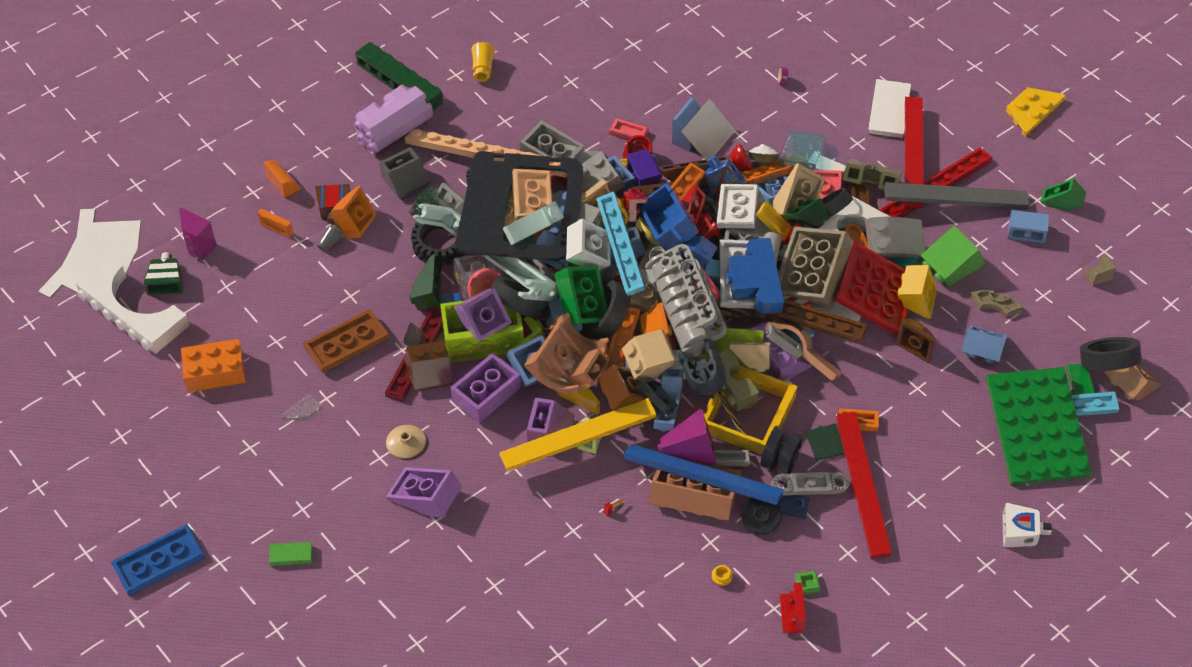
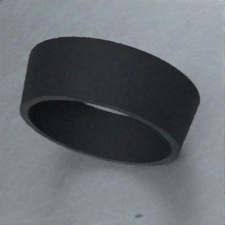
[822,188,853,217]

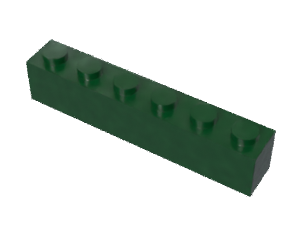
[355,42,443,111]

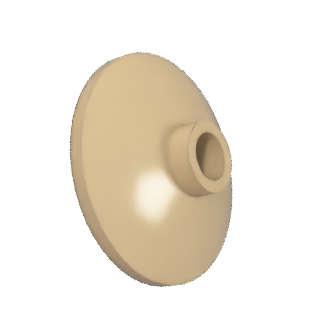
[386,425,426,459]

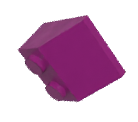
[179,207,217,260]

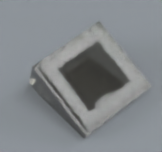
[403,323,426,346]

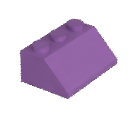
[751,322,812,381]

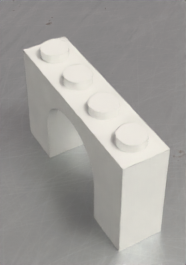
[819,196,890,234]

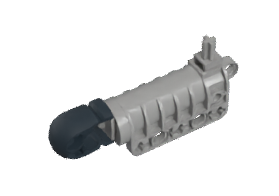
[640,244,727,395]

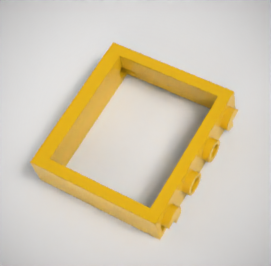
[704,366,797,455]

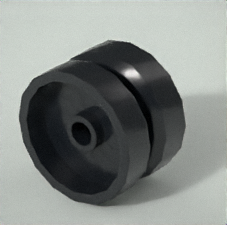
[760,425,804,474]

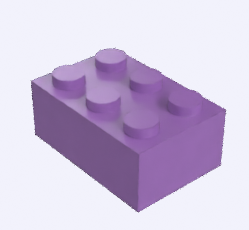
[450,353,521,423]

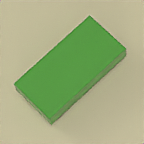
[269,542,312,566]

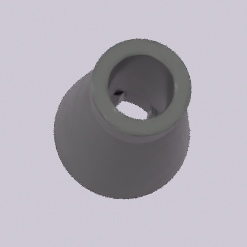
[317,225,343,252]

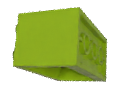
[440,300,524,363]

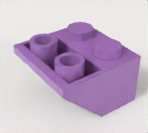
[527,397,575,442]

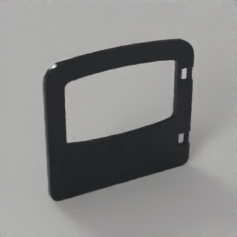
[455,151,583,261]

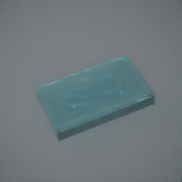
[780,130,826,170]

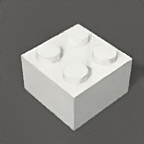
[566,218,611,271]

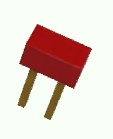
[603,498,623,516]

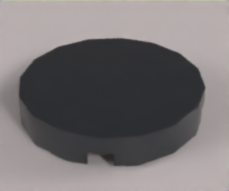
[741,497,783,536]

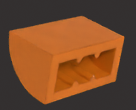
[263,160,300,198]

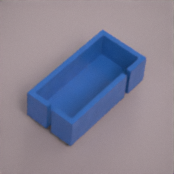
[637,182,699,251]

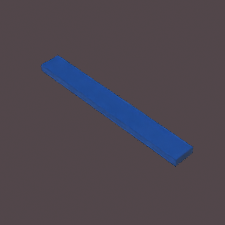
[624,444,784,505]

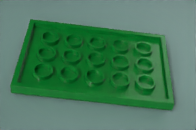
[986,367,1092,485]

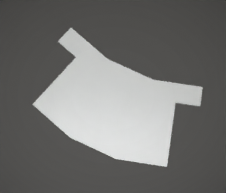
[38,209,141,297]

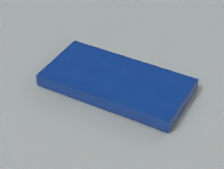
[111,524,205,596]

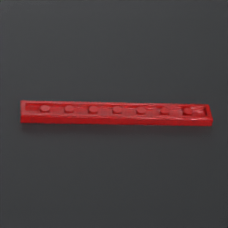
[904,96,924,208]
[879,147,993,218]
[835,411,892,558]

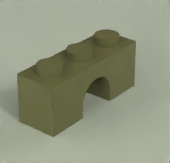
[843,159,902,190]
[709,348,759,412]

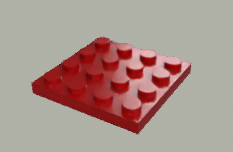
[834,240,908,337]

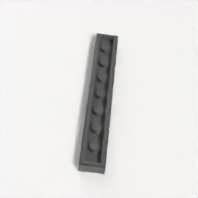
[884,182,1029,209]

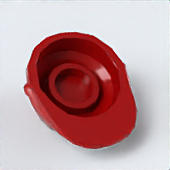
[622,135,653,159]
[729,143,754,171]

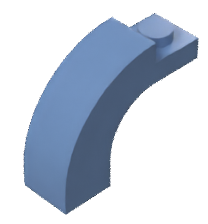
[653,369,684,432]

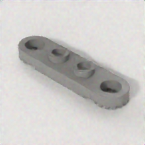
[771,472,849,495]

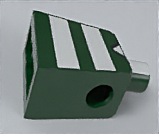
[144,252,183,295]

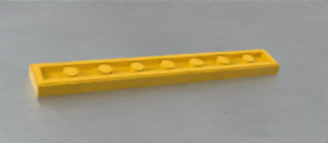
[499,399,656,472]

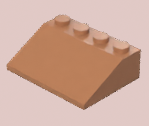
[649,463,742,521]

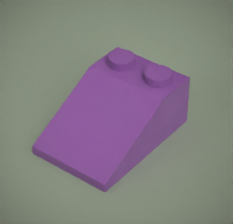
[386,467,462,517]

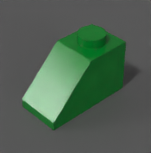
[1040,178,1086,210]

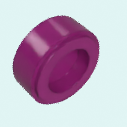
[778,67,788,84]

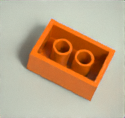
[181,339,246,392]

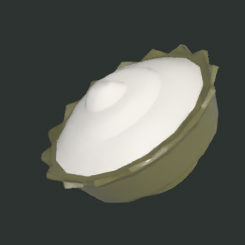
[746,144,781,166]

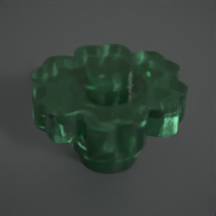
[409,185,440,216]

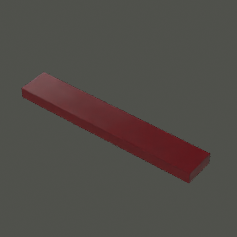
[385,307,443,402]

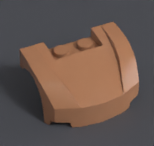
[524,313,609,394]

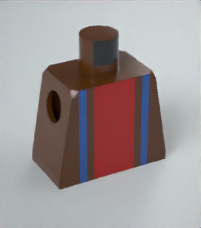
[315,184,351,225]

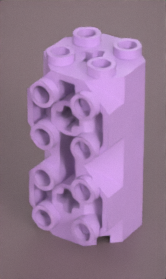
[354,85,433,155]

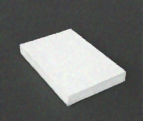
[717,184,758,228]

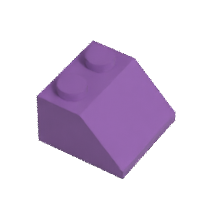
[454,288,512,341]

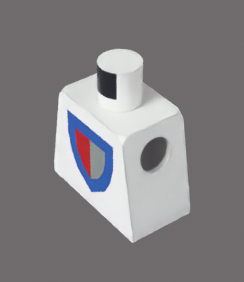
[1003,503,1052,548]

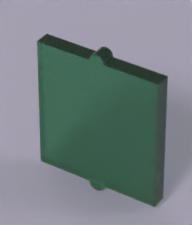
[805,423,844,461]

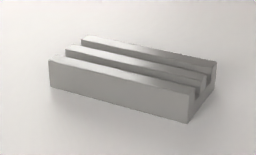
[766,324,802,359]

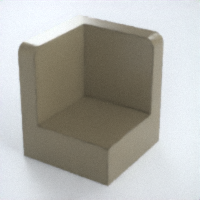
[1084,254,1116,286]

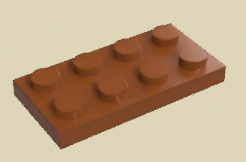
[303,309,389,373]

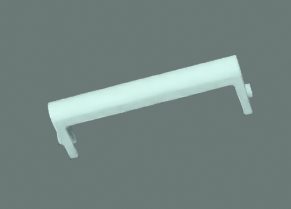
[413,204,559,301]

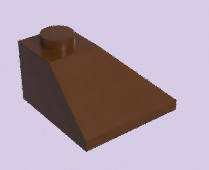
[896,319,936,363]

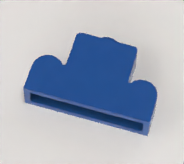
[726,238,784,314]

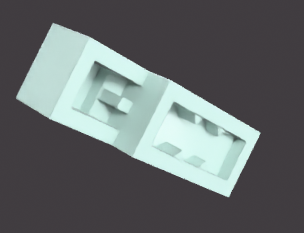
[503,201,564,245]

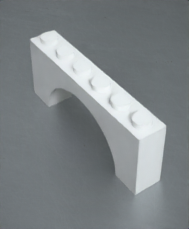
[76,257,190,354]

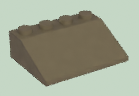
[778,227,853,309]

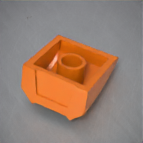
[330,185,377,239]

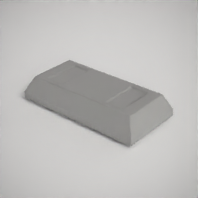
[711,450,751,467]

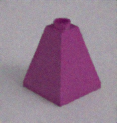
[658,409,717,465]

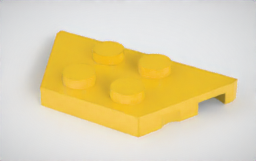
[1006,87,1066,137]

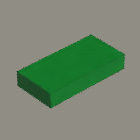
[1066,364,1095,395]

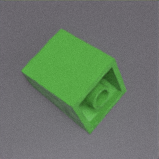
[920,226,985,286]

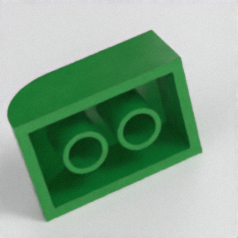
[555,265,608,325]

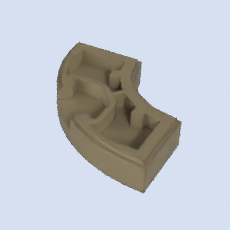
[970,290,1023,318]

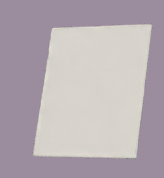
[681,99,736,159]

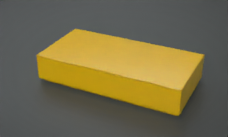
[756,201,792,240]

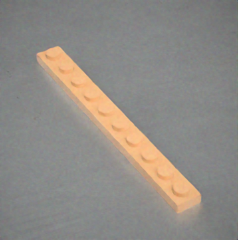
[405,129,568,177]

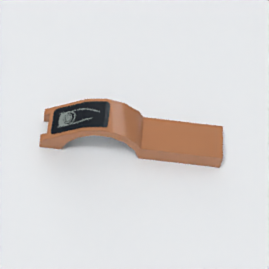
[766,320,842,381]

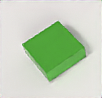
[795,570,821,595]

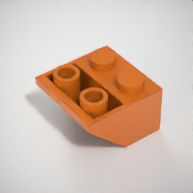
[639,302,672,347]

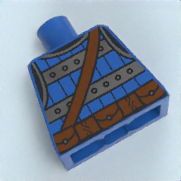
[705,155,747,202]

